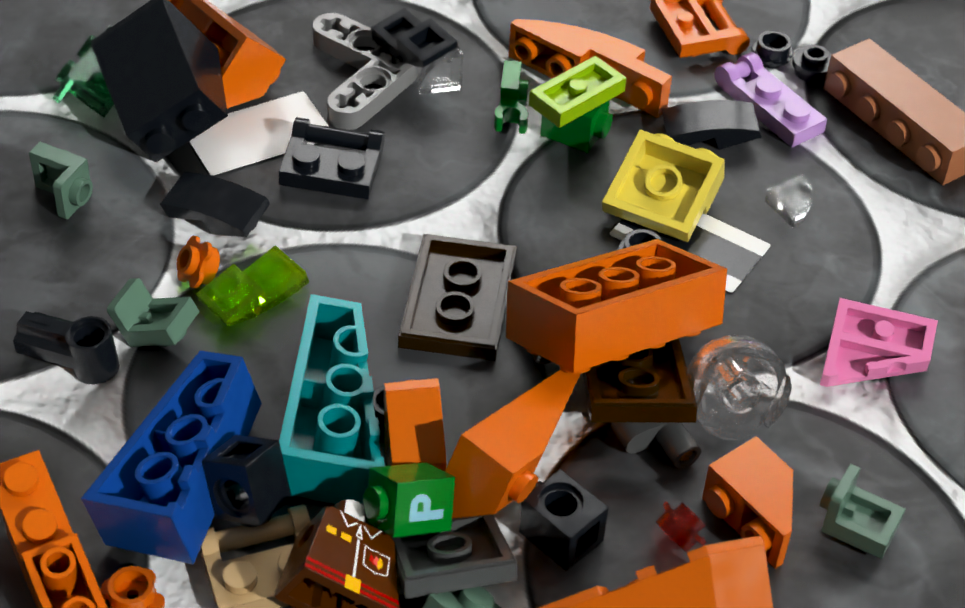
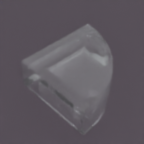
[417,46,463,94]
[765,175,812,228]

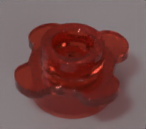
[655,501,707,552]

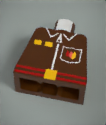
[274,500,399,608]

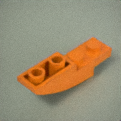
[508,19,672,118]
[0,450,107,608]

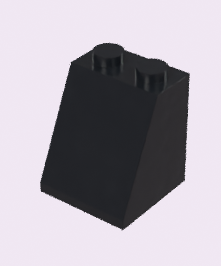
[91,0,228,162]

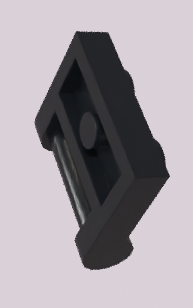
[279,117,385,200]

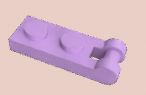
[715,52,827,147]

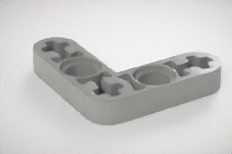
[313,13,418,130]

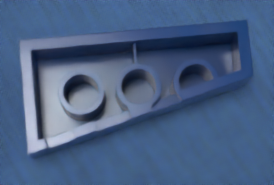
[81,350,262,565]

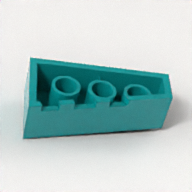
[279,294,385,506]

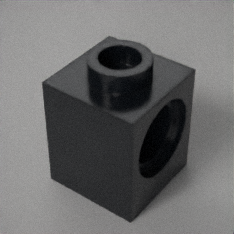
[202,435,292,527]
[519,469,609,571]

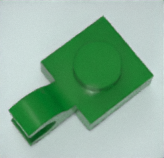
[494,60,529,134]

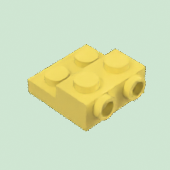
[602,129,725,242]

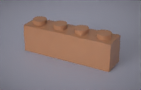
[824,38,965,185]

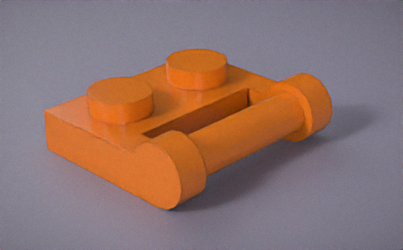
[650,0,750,58]

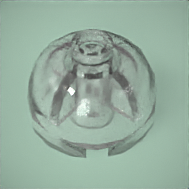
[686,335,792,440]

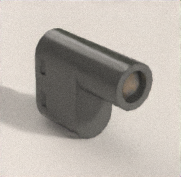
[609,422,701,469]

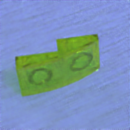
[196,245,309,326]

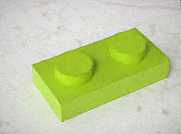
[529,55,626,128]

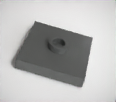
[386,514,518,599]

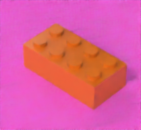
[506,239,727,374]

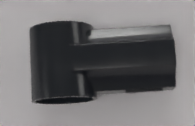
[13,311,120,385]

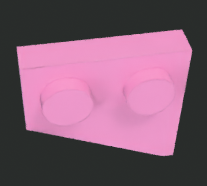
[820,298,938,387]

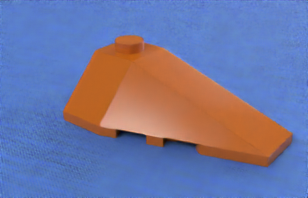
[169,0,286,109]
[445,369,581,518]
[539,535,773,608]

